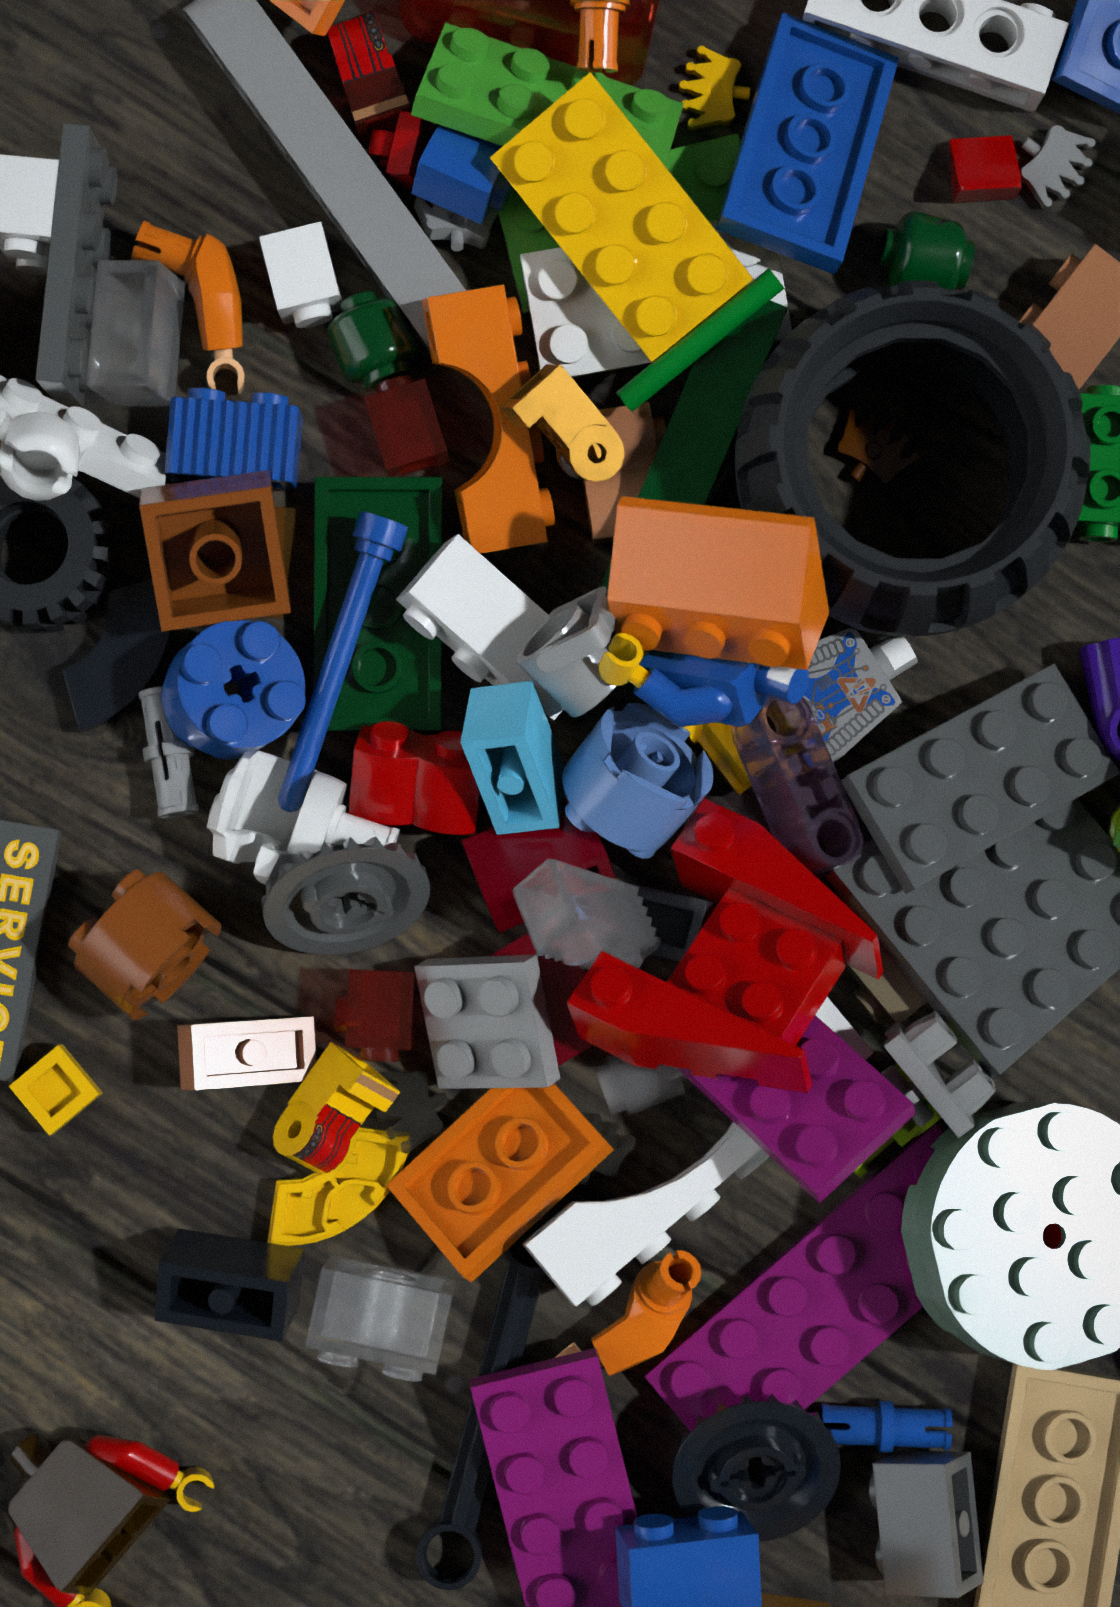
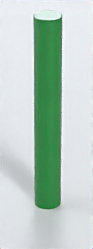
[616,268,785,412]

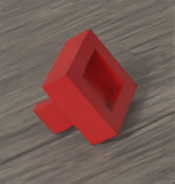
[367,111,437,193]

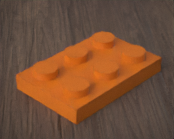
[386,1083,614,1283]

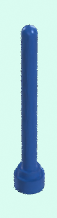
[278,511,408,812]

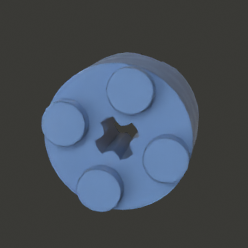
[562,703,713,858]

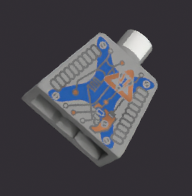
[770,627,918,774]

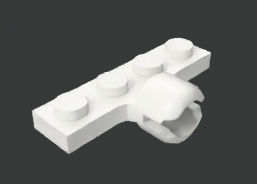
[0,375,166,501]

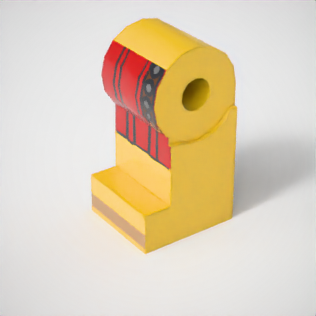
[273,1042,400,1174]

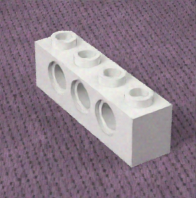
[802,0,1069,113]

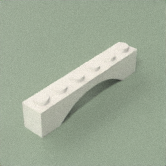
[521,997,874,1307]

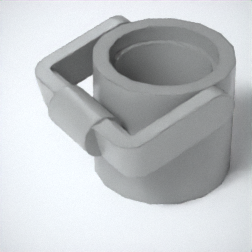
[516,586,620,717]

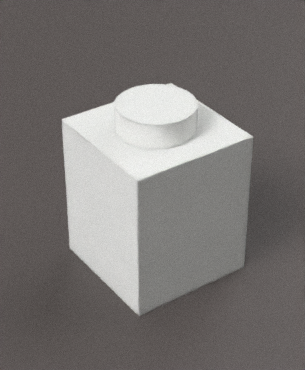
[259,221,342,328]

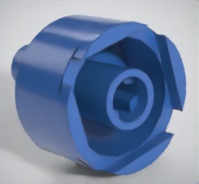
[161,620,306,760]

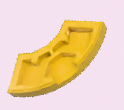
[267,1126,413,1246]

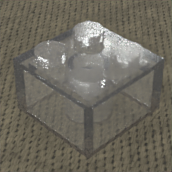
[305,1254,457,1381]

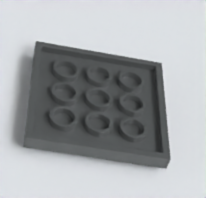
[825,799,1120,1078]

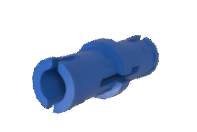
[819,1401,952,1453]

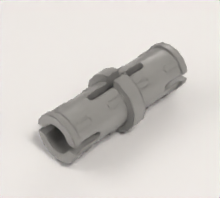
[139,686,199,819]

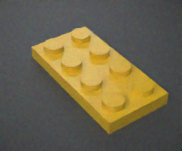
[490,72,754,362]

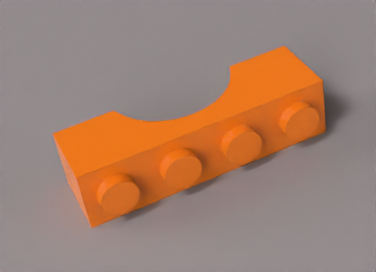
[421,284,555,554]

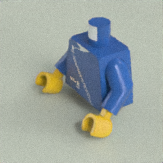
[598,633,809,727]

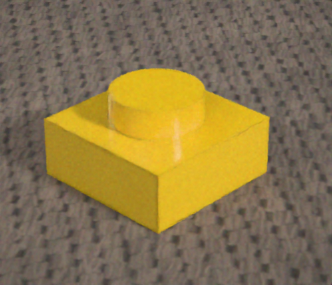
[9,1044,103,1136]

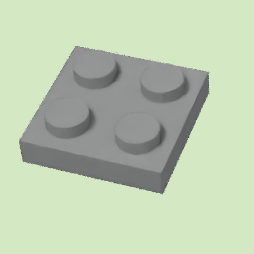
[414,954,561,1089]

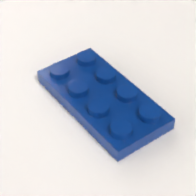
[715,12,899,275]

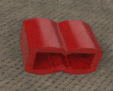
[348,721,482,835]

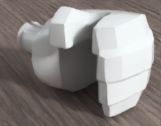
[207,750,400,885]

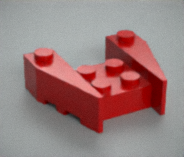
[567,798,883,1093]

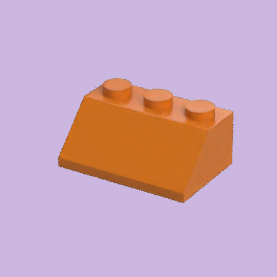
[607,496,829,670]

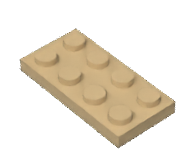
[974,1364,1120,1607]

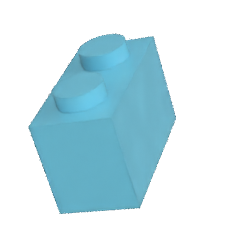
[460,680,565,835]

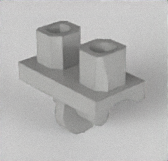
[880,1011,996,1138]

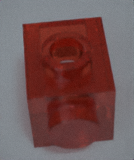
[335,969,417,1062]

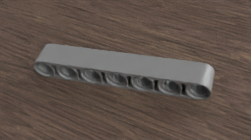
[183,0,466,357]

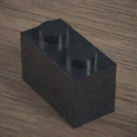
[155,1229,305,1342]

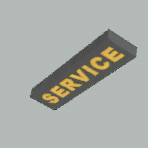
[0,820,62,1082]

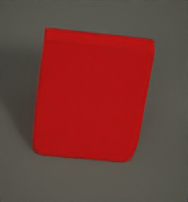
[949,135,1022,203]

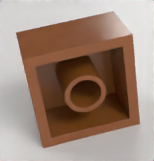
[139,470,291,632]

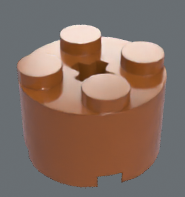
[68,869,221,1020]

